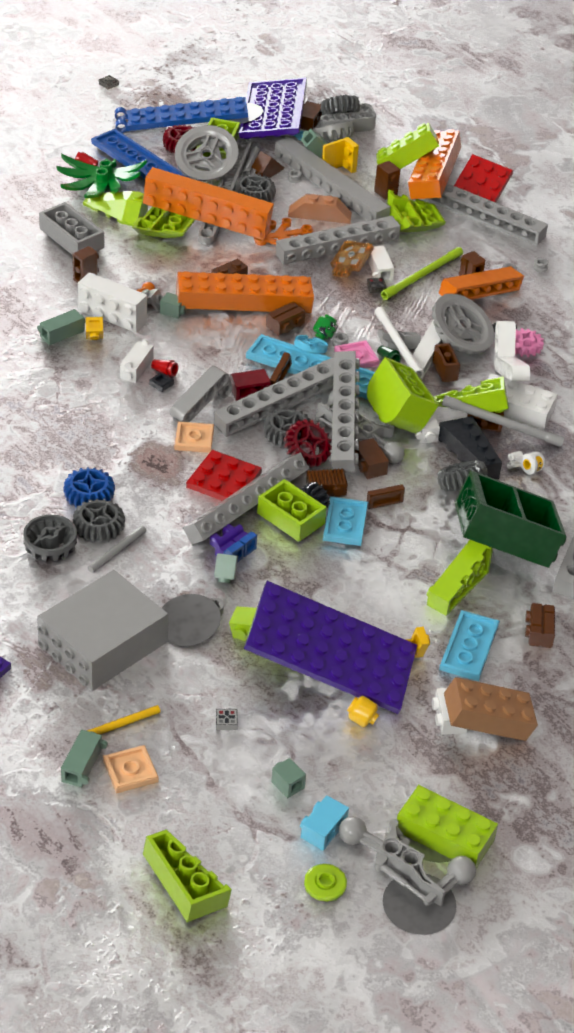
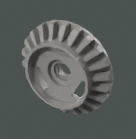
[175,125,239,183]
[432,294,494,355]

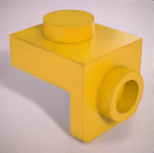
[85,317,104,340]
[405,626,430,658]

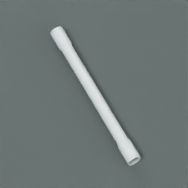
[375,307,424,378]

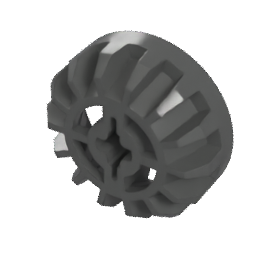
[23,514,77,562]

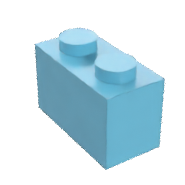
[300,795,349,851]

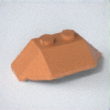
[288,194,352,224]

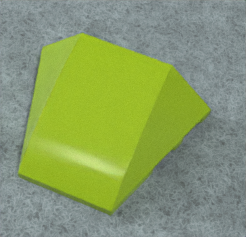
[388,190,446,232]
[132,206,196,238]

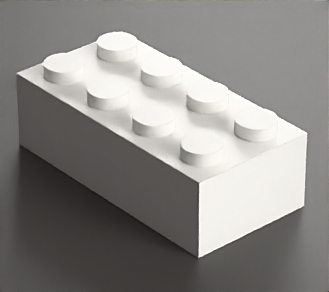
[78,272,147,333]
[488,374,558,431]

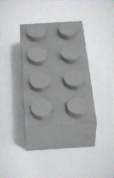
[39,202,104,254]

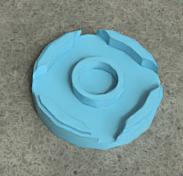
[294,335,328,353]

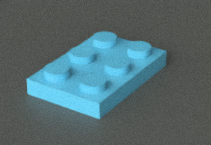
[323,497,368,546]

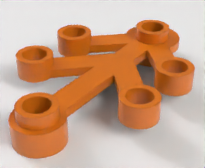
[253,218,313,246]

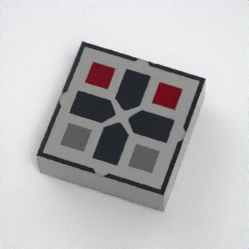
[216,709,238,730]

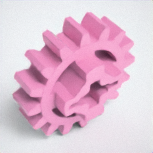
[515,328,544,357]

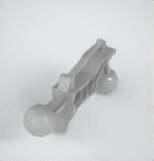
[315,390,405,464]
[338,816,476,906]

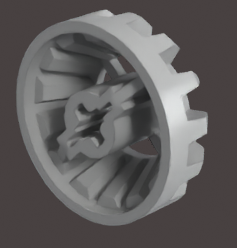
[313,120,354,141]

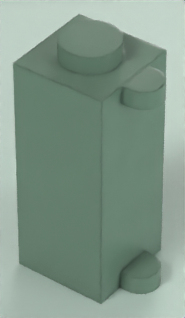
[301,129,329,159]
[37,309,85,345]
[61,729,108,788]

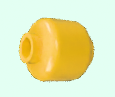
[347,696,379,727]

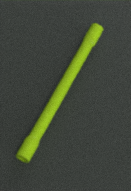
[381,247,463,300]

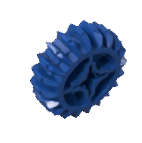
[63,467,115,508]

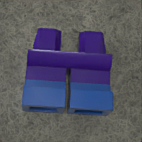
[210,524,257,563]

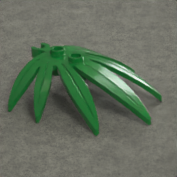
[56,153,147,198]

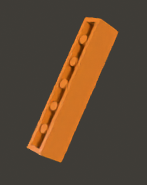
[439,266,524,300]

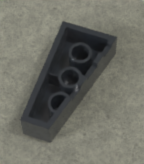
[438,416,502,480]

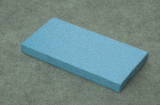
[439,610,500,681]

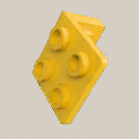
[322,137,359,173]

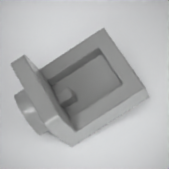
[141,288,163,311]

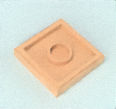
[174,422,214,453]
[103,745,159,794]

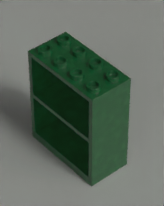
[454,470,567,568]

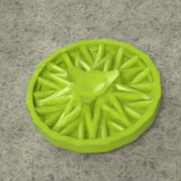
[304,863,347,902]

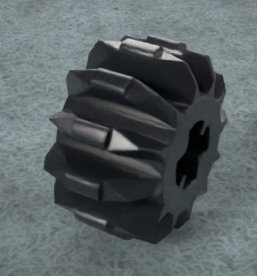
[301,482,330,508]

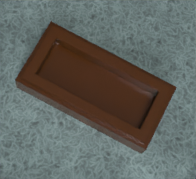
[270,352,292,385]
[366,484,405,509]

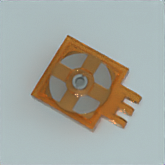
[330,240,374,278]

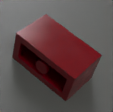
[230,369,271,401]

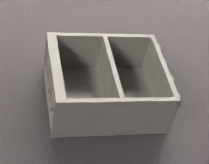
[37,570,168,691]

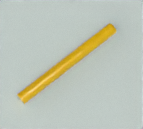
[87,705,160,735]

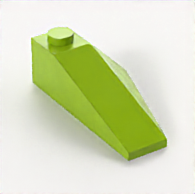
[83,191,148,226]
[433,376,508,413]

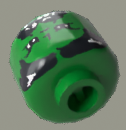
[313,314,338,340]

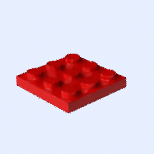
[454,154,513,203]
[186,450,262,501]

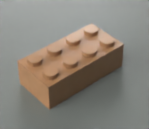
[444,677,538,741]

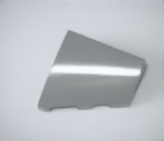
[377,329,421,349]

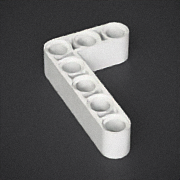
[494,321,530,381]

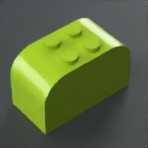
[367,357,439,433]

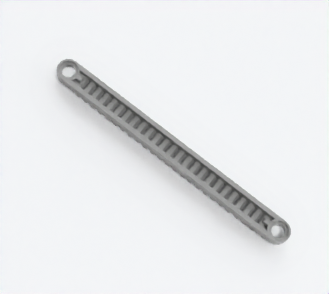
[198,138,252,245]

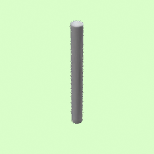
[88,525,147,573]

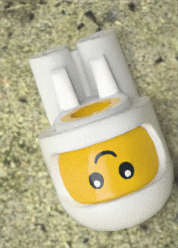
[507,451,546,475]

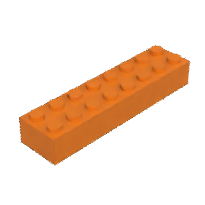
[408,129,461,199]
[143,167,274,240]
[176,271,314,313]

